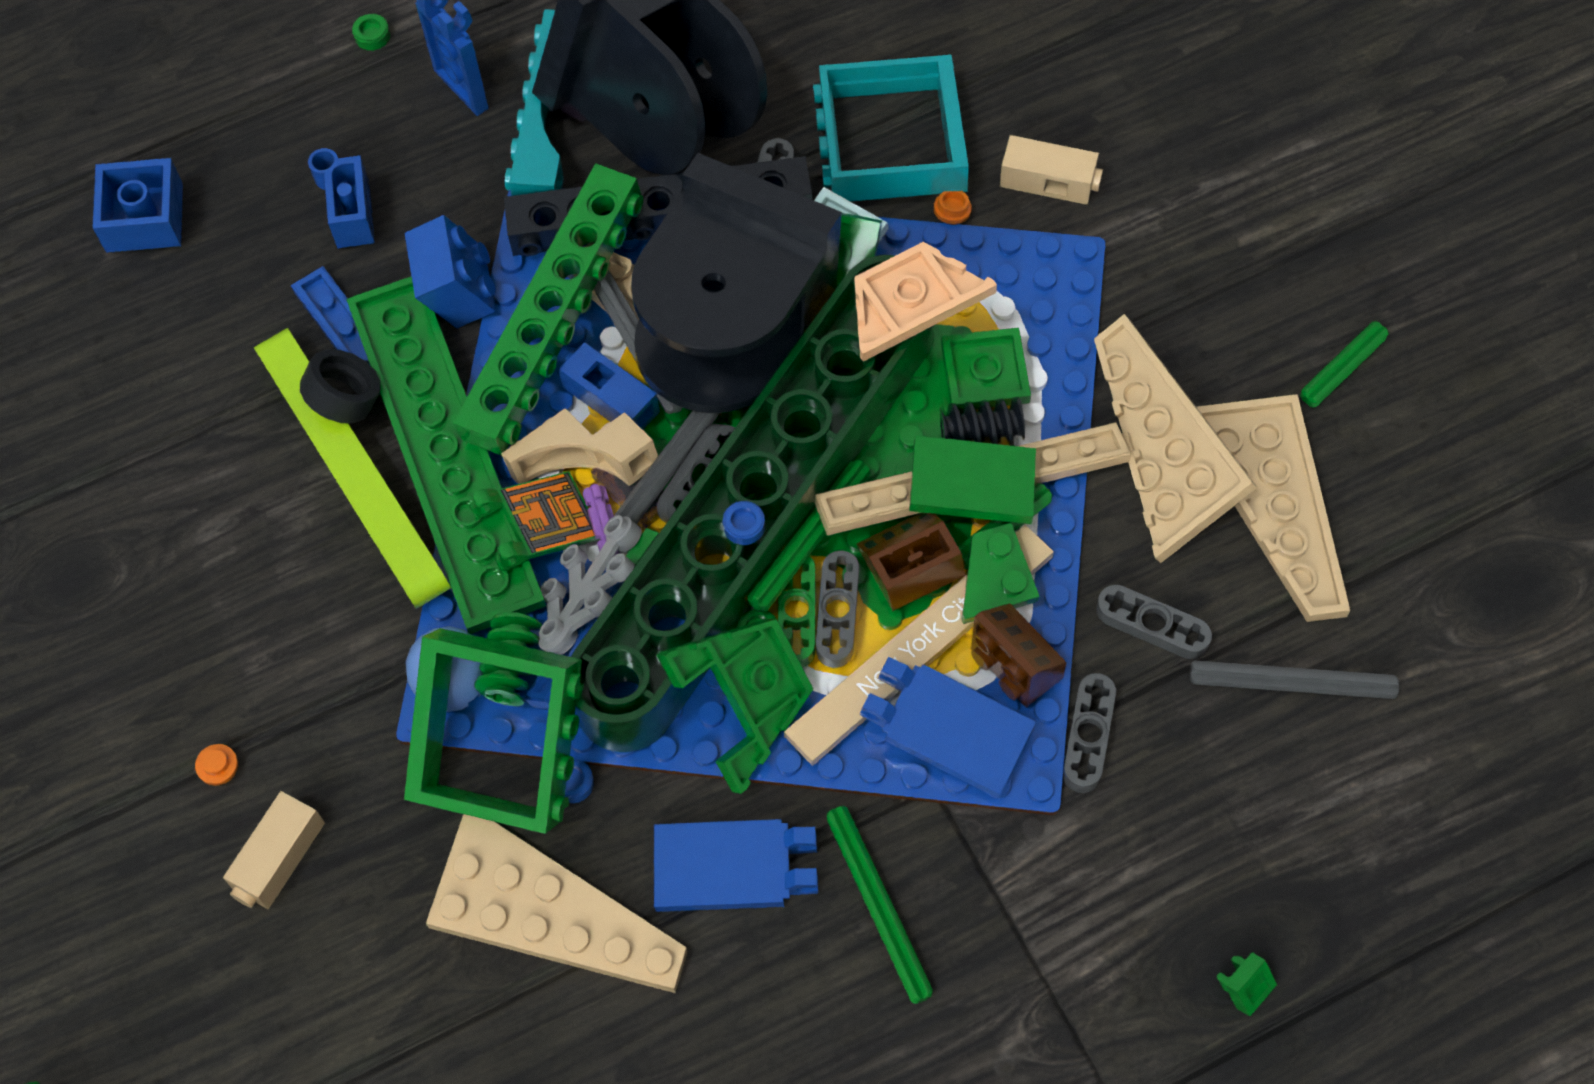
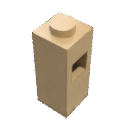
[1000,135,1103,205]
[223,791,325,909]

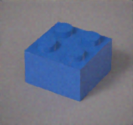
[93,158,183,253]
[405,215,496,328]

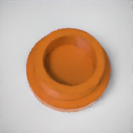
[934,191,972,224]
[195,744,238,786]

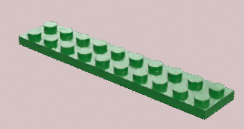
[346,276,546,634]

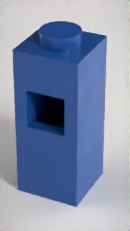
[559,342,660,430]

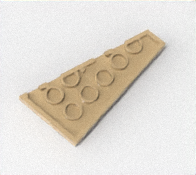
[1094,314,1257,563]

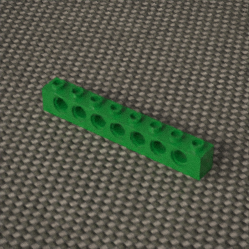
[453,163,643,456]

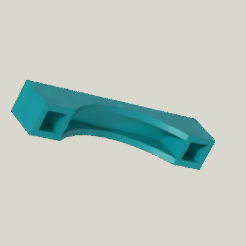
[505,9,564,196]

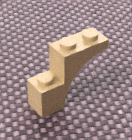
[501,408,658,486]

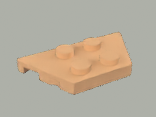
[854,242,997,362]

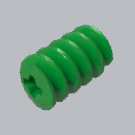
[474,612,542,707]

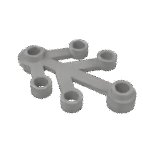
[538,515,642,655]

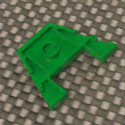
[657,618,814,794]

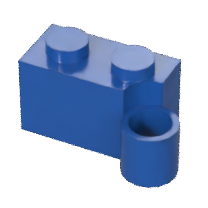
[308,148,375,248]

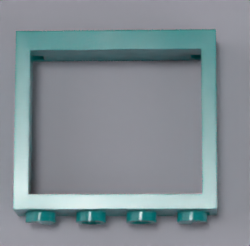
[813,55,969,201]

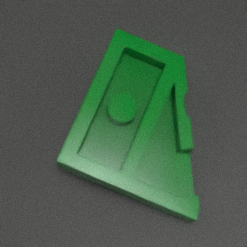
[961,523,1040,624]

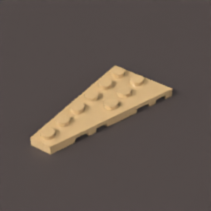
[1197,394,1350,622]
[426,814,687,993]

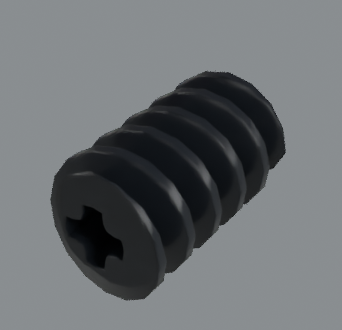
[940,397,1025,446]

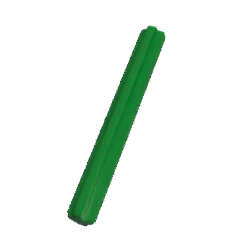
[747,459,871,613]
[827,806,933,1004]

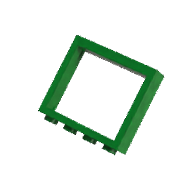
[404,628,584,834]

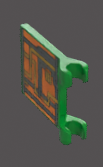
[470,471,600,570]

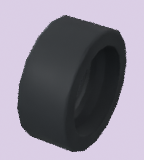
[300,349,380,423]

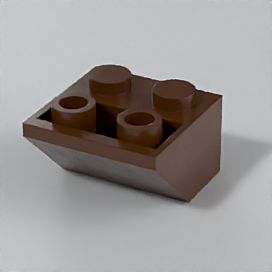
[857,513,966,611]
[971,603,1067,708]

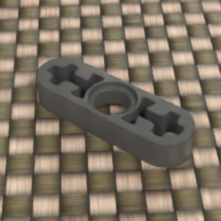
[657,424,735,523]
[816,551,859,668]
[1096,585,1212,659]
[1063,673,1116,793]

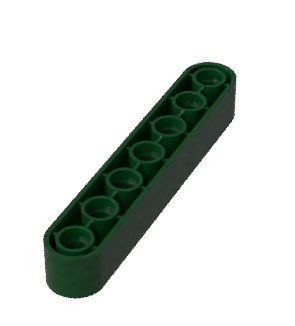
[571,255,934,752]

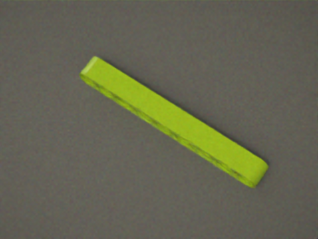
[254,328,451,609]

